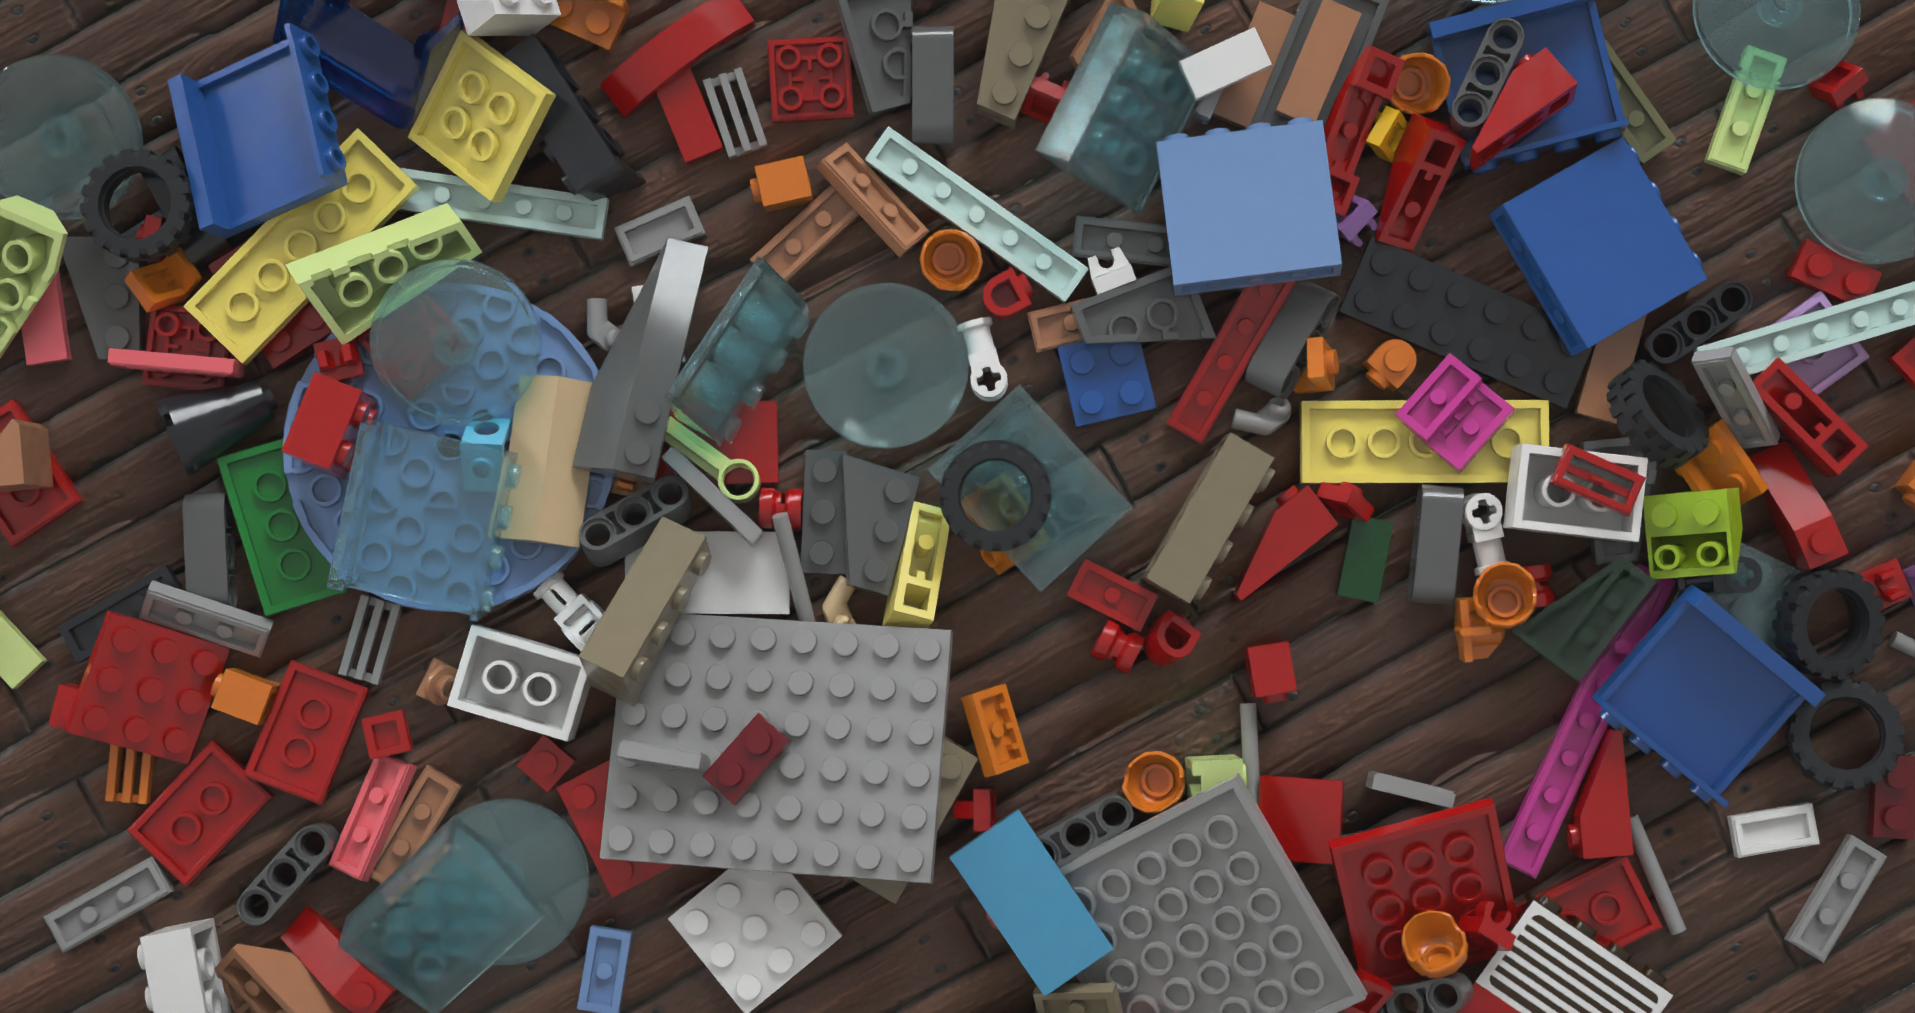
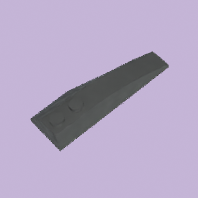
[572,238,708,486]

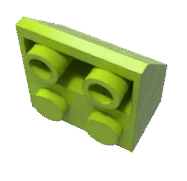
[1643,487,1743,579]

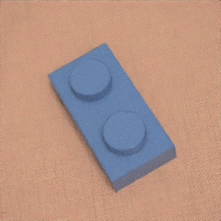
[577,925,633,1013]

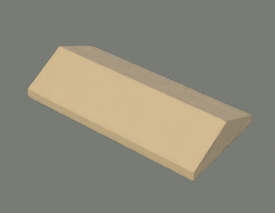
[497,374,592,548]

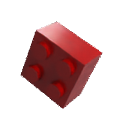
[281,372,379,480]

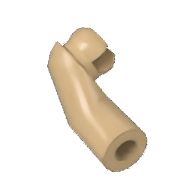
[822,575,856,624]

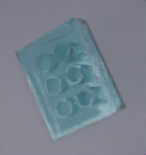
[1035,3,1197,213]
[664,256,811,448]
[928,385,1133,592]
[337,815,545,1013]

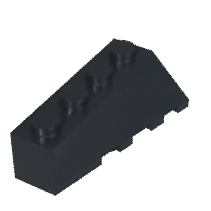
[503,33,647,201]

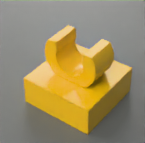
[1365,106,1408,163]

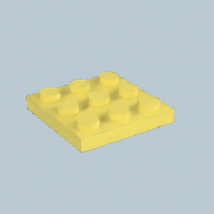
[408,30,556,203]

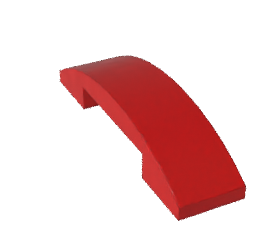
[600,0,755,119]
[1324,45,1405,217]

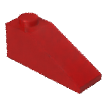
[1469,48,1578,171]
[1375,113,1466,252]
[1753,357,1868,478]
[1748,441,1849,570]
[1231,485,1339,601]
[1566,728,1634,859]
[281,905,403,1013]

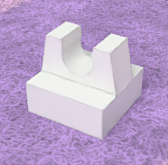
[1088,247,1137,295]

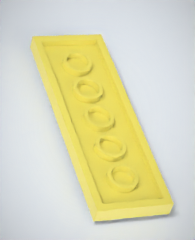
[183,128,420,365]
[1300,400,1549,484]

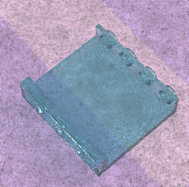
[327,419,522,621]

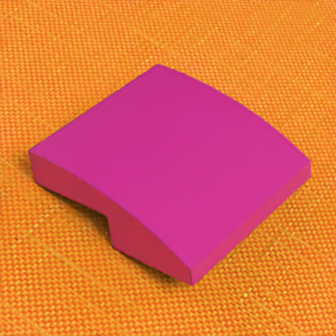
[1395,353,1515,474]

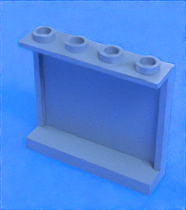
[1156,117,1342,296]

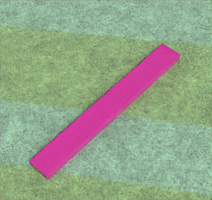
[1503,563,1676,879]

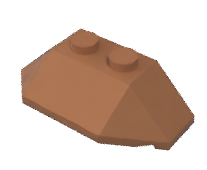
[214,944,350,1013]

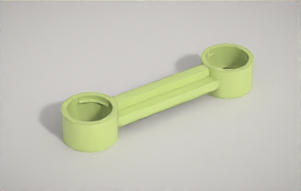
[665,416,761,504]

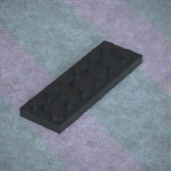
[1338,237,1593,410]

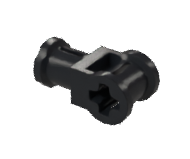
[1676,556,1763,597]

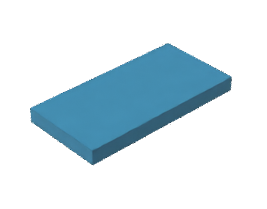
[949,809,1114,997]

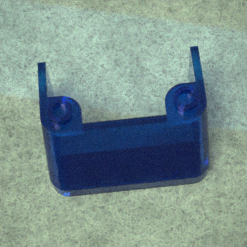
[273,0,464,129]

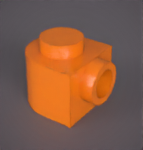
[1362,339,1416,391]

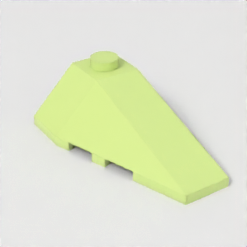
[0,195,68,358]

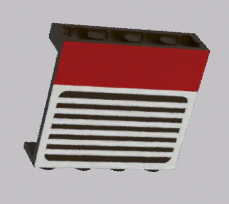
[1449,892,1673,1013]

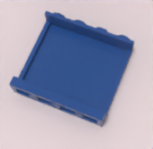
[1428,0,1630,175]
[168,23,348,239]
[1488,136,1708,356]
[1592,583,1826,808]

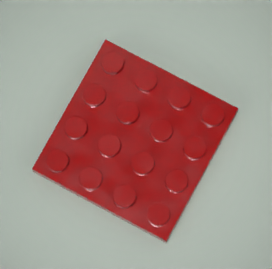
[1328,798,1518,985]

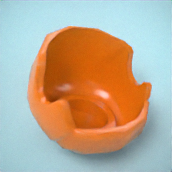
[1388,53,1451,115]
[919,229,983,291]
[1473,562,1537,629]
[1122,751,1187,814]
[1401,910,1468,979]

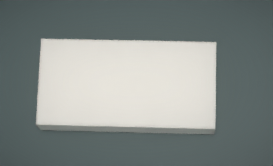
[1178,27,1272,101]
[1727,802,1820,858]

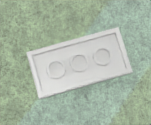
[625,531,790,614]

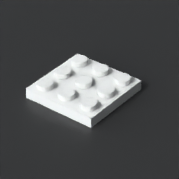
[668,869,843,1013]

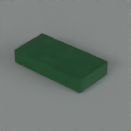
[1335,518,1394,603]

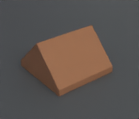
[0,419,53,493]

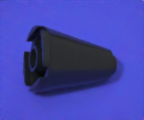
[154,381,279,476]

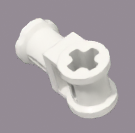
[956,317,1008,402]
[1462,493,1511,576]
[533,571,605,651]

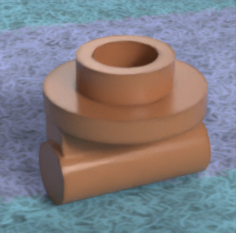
[416,657,457,705]

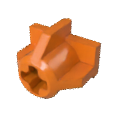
[1454,597,1505,663]

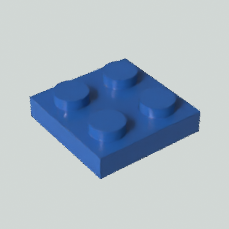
[1057,341,1156,428]

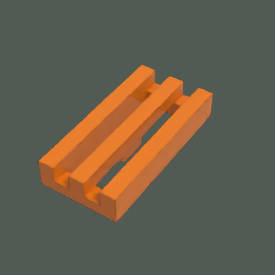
[105,744,155,804]

